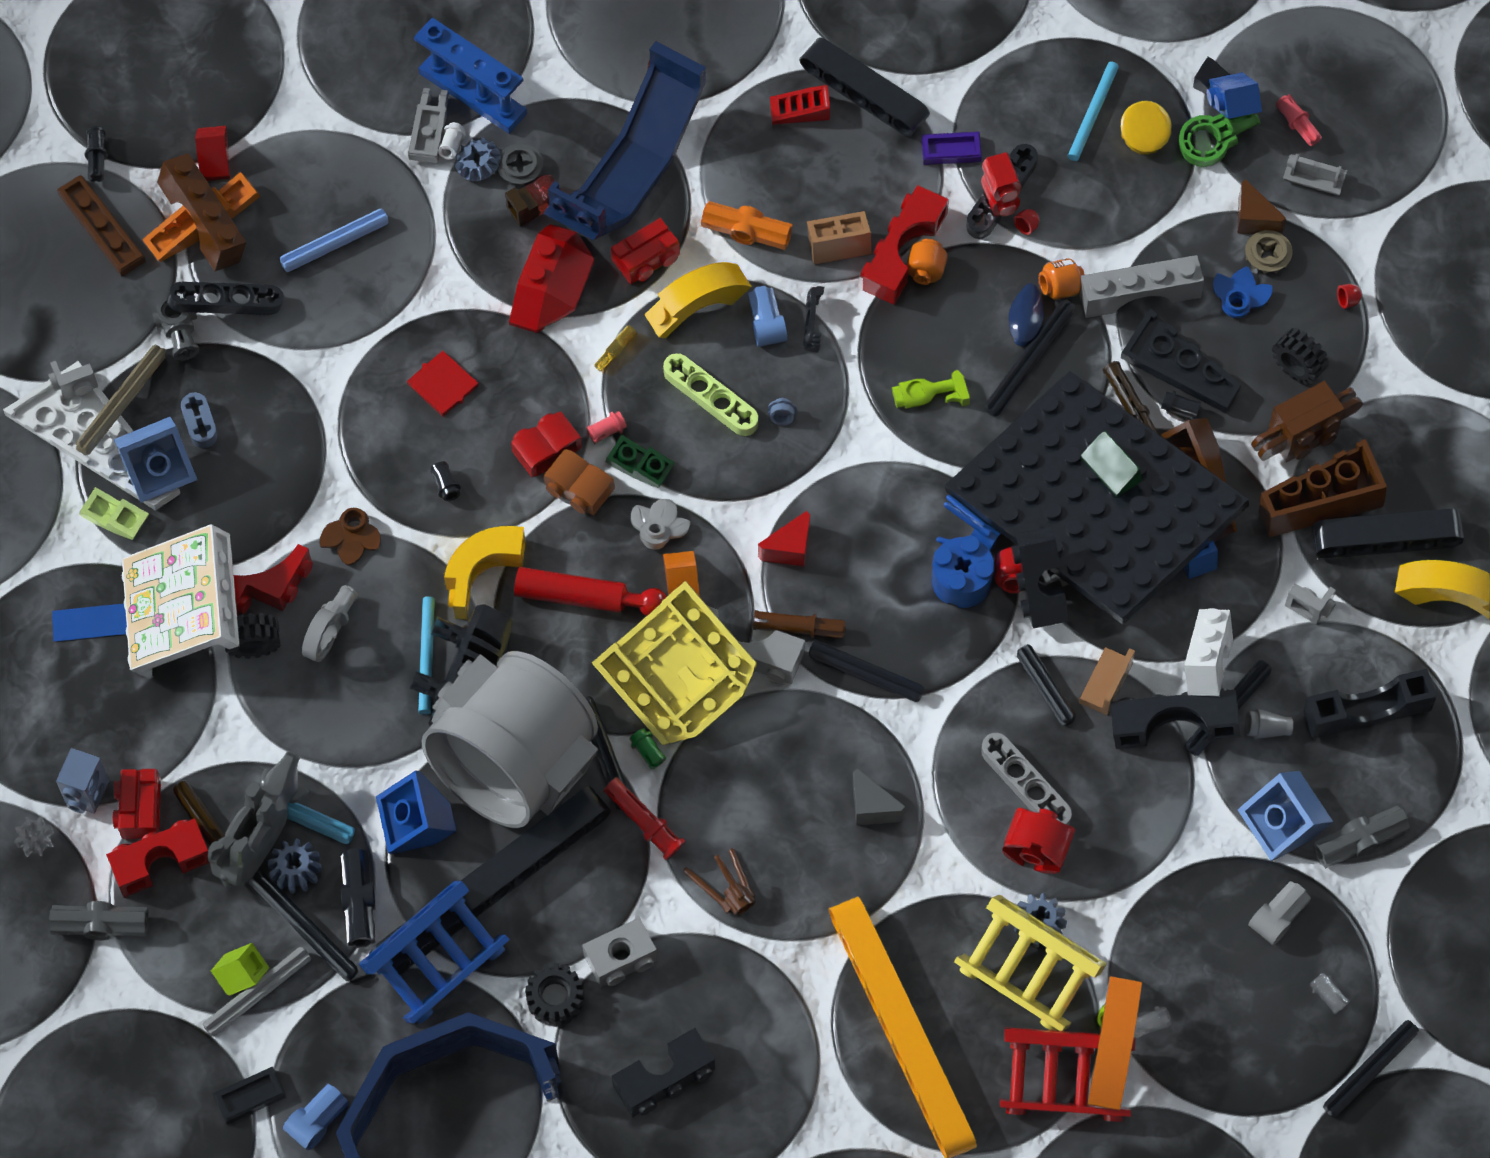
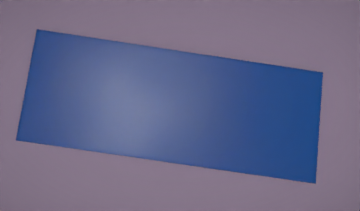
[52,604,127,642]

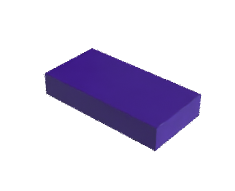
[921,132,982,165]

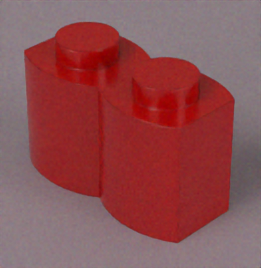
[981,152,1022,216]
[511,411,582,478]

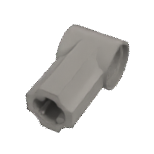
[1248,881,1311,946]

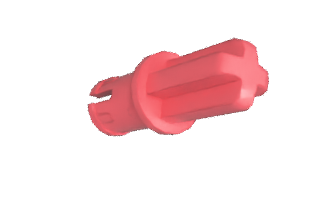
[1276,94,1322,146]

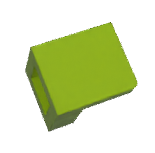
[211,943,269,996]

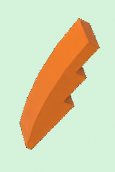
[142,172,261,262]

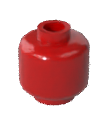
[994,547,1021,593]

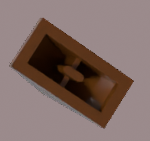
[1237,179,1286,234]

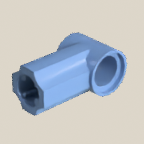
[748,286,788,347]
[283,1084,349,1151]

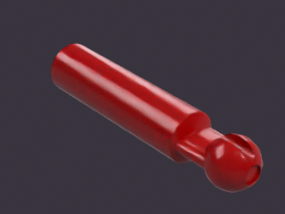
[514,567,666,616]

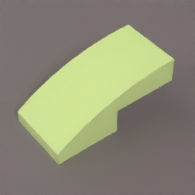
[79,487,149,540]

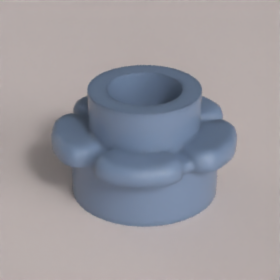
[768,398,797,425]

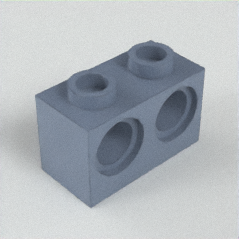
[56,748,109,814]

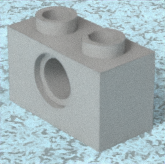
[582,917,657,987]

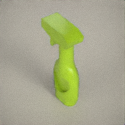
[892,370,970,409]

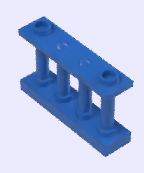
[414,17,527,134]
[359,881,510,1024]

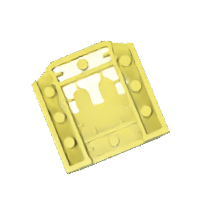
[592,581,757,745]

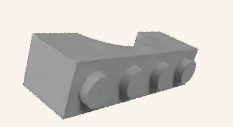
[1079,255,1204,318]
[708,606,805,684]

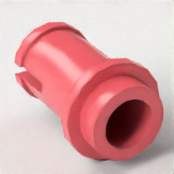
[586,411,627,444]

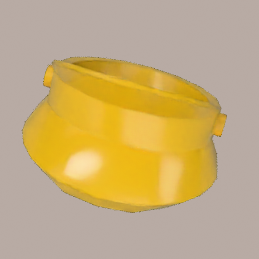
[1121,101,1172,155]

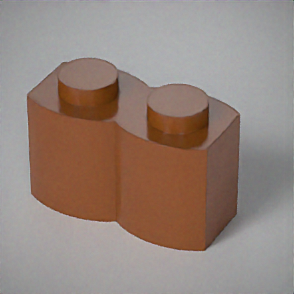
[544,449,615,515]

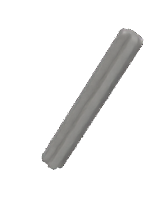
[203,947,311,1036]

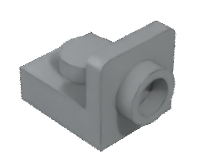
[1285,584,1336,624]

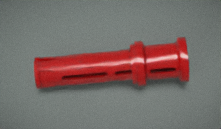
[603,777,686,861]

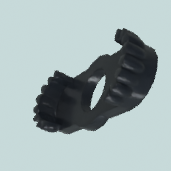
[803,286,825,353]

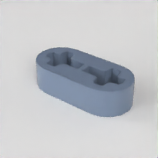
[181,392,218,449]

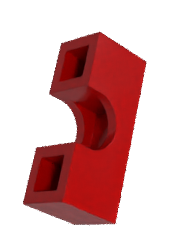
[106,818,210,898]

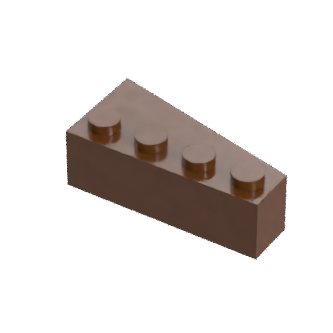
[1258,438,1387,537]

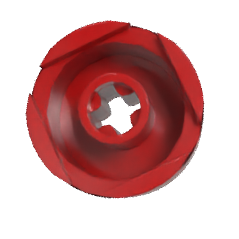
[1002,808,1076,874]

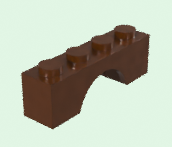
[157,153,246,272]

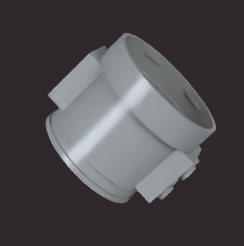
[422,651,598,828]

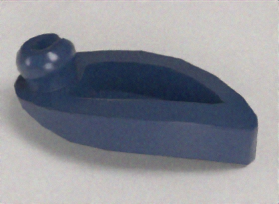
[1009,283,1044,347]

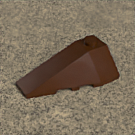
[1160,418,1237,543]

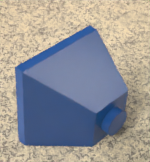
[376,770,456,854]

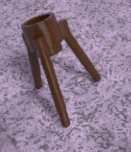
[683,848,756,916]

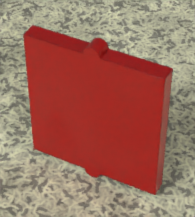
[407,350,479,417]

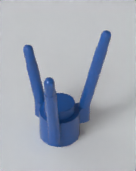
[936,495,1001,552]

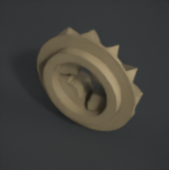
[1245,230,1293,274]

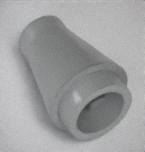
[1245,708,1293,739]

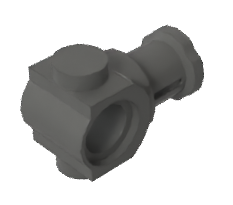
[152,298,199,361]

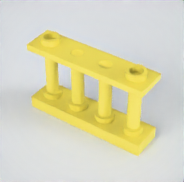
[954,895,1107,1031]

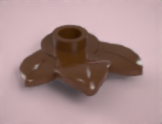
[319,507,381,566]

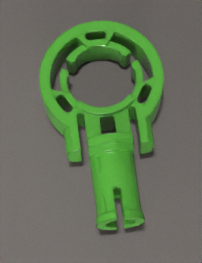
[1179,113,1260,167]

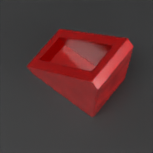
[195,126,230,181]
[758,511,810,566]

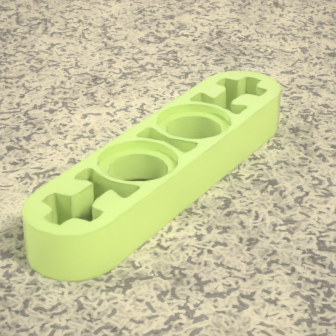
[663,353,758,436]

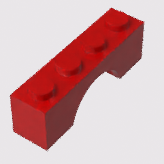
[860,185,949,305]

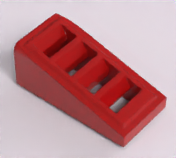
[770,85,830,125]

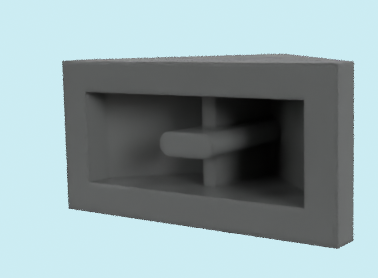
[852,769,905,825]

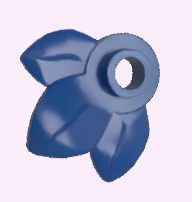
[1213,266,1273,318]

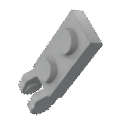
[408,88,449,163]

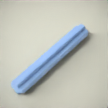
[280,209,389,272]

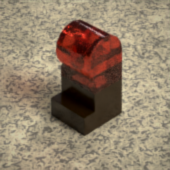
[505,174,562,227]

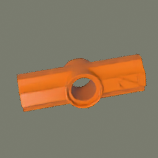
[701,201,793,250]

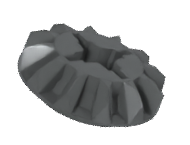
[497,143,543,187]

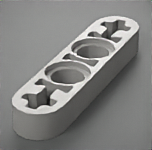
[981,733,1072,825]

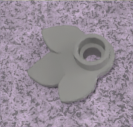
[631,499,690,550]

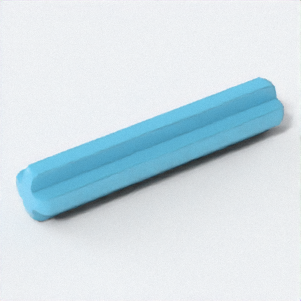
[287,802,355,844]

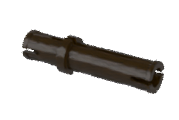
[1103,361,1160,435]

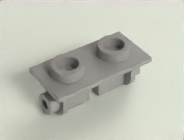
[1283,153,1347,196]

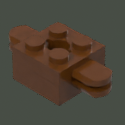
[1251,381,1363,463]

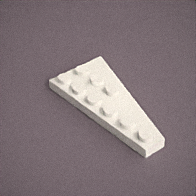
[3,361,180,511]

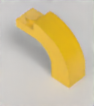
[644,262,752,338]
[444,526,526,619]
[1395,560,1490,619]

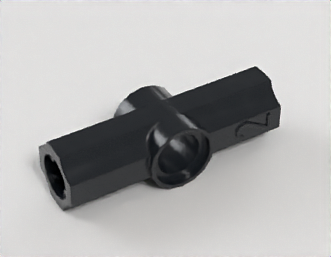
[341,848,376,948]

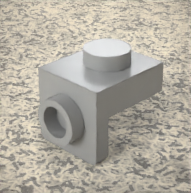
[48,361,98,400]

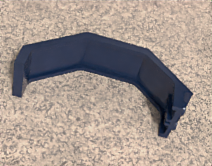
[543,41,706,240]
[336,1012,562,1158]

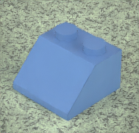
[114,417,197,503]
[1237,771,1333,861]

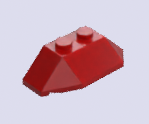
[509,224,595,333]

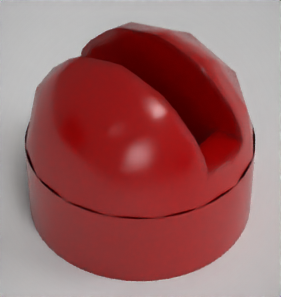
[1014,209,1040,235]
[1337,284,1362,309]

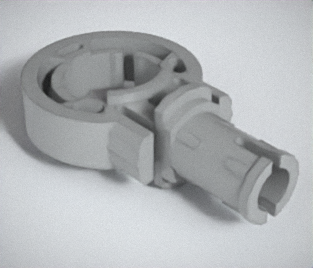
[302,585,358,662]

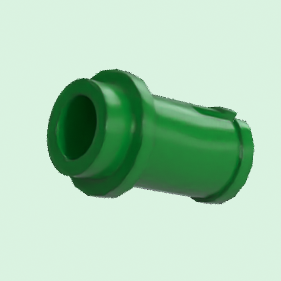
[629,728,667,770]

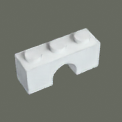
[1184,608,1233,696]

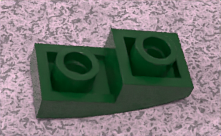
[605,435,675,488]

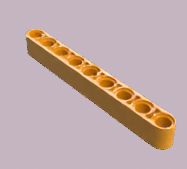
[828,896,977,1158]

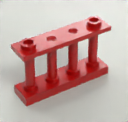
[999,1027,1136,1122]

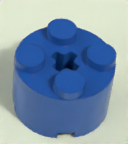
[931,536,994,608]

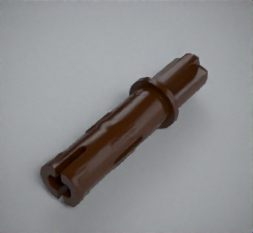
[753,610,846,638]

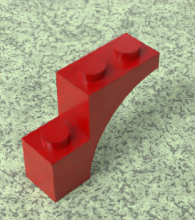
[233,544,313,619]

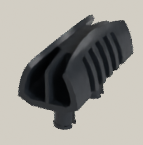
[409,604,512,726]

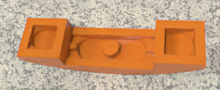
[1088,976,1142,1111]

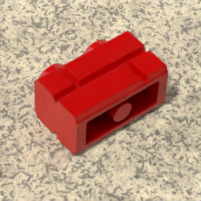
[611,218,680,284]
[113,769,161,840]

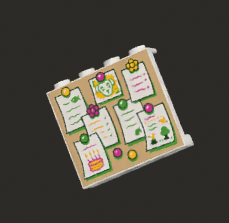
[122,524,239,679]

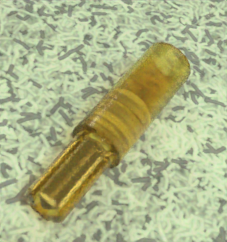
[594,325,637,371]

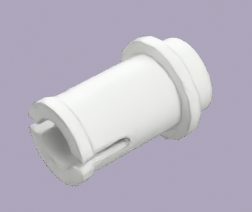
[438,122,466,160]

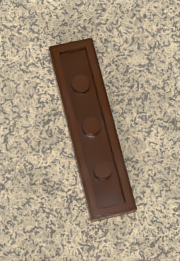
[57,175,146,277]

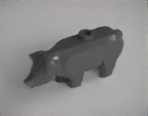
[208,752,310,888]

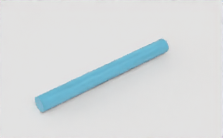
[1068,62,1119,161]
[418,597,435,715]

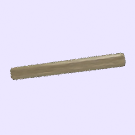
[76,345,166,455]

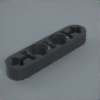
[966,144,1038,239]
[167,282,284,315]

